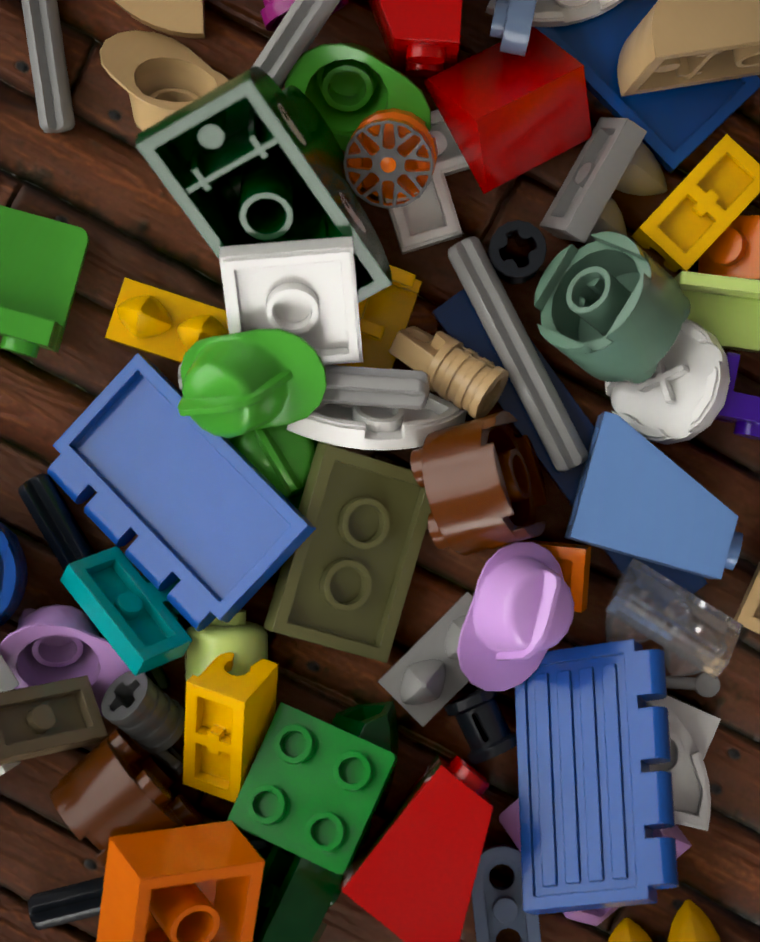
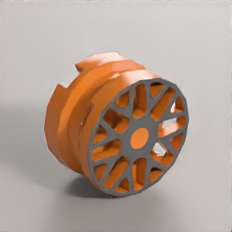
[343,108,438,209]

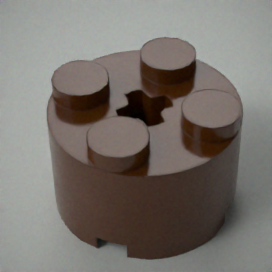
[410,411,547,556]
[50,728,204,867]

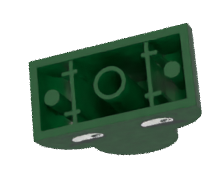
[135,66,392,303]

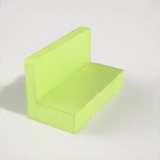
[674,271,760,353]

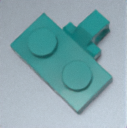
[60,546,193,676]

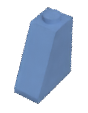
[564,411,743,579]

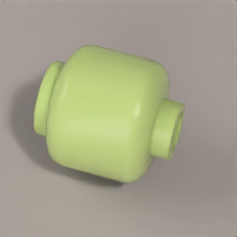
[185,609,268,681]

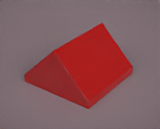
[424,27,592,194]

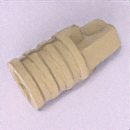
[389,326,509,419]

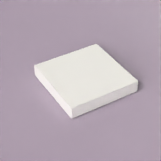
[219,236,363,365]

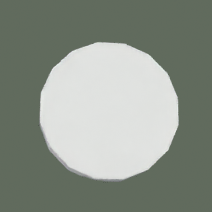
[605,319,730,445]

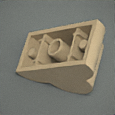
[617,0,760,97]

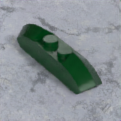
[252,701,398,942]

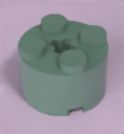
[534,231,690,384]

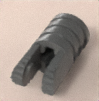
[101,671,185,776]

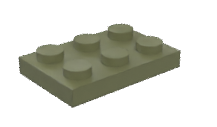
[263,442,431,663]

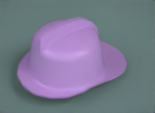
[457,542,574,691]
[0,604,145,716]

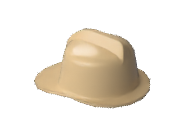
[99,30,229,131]

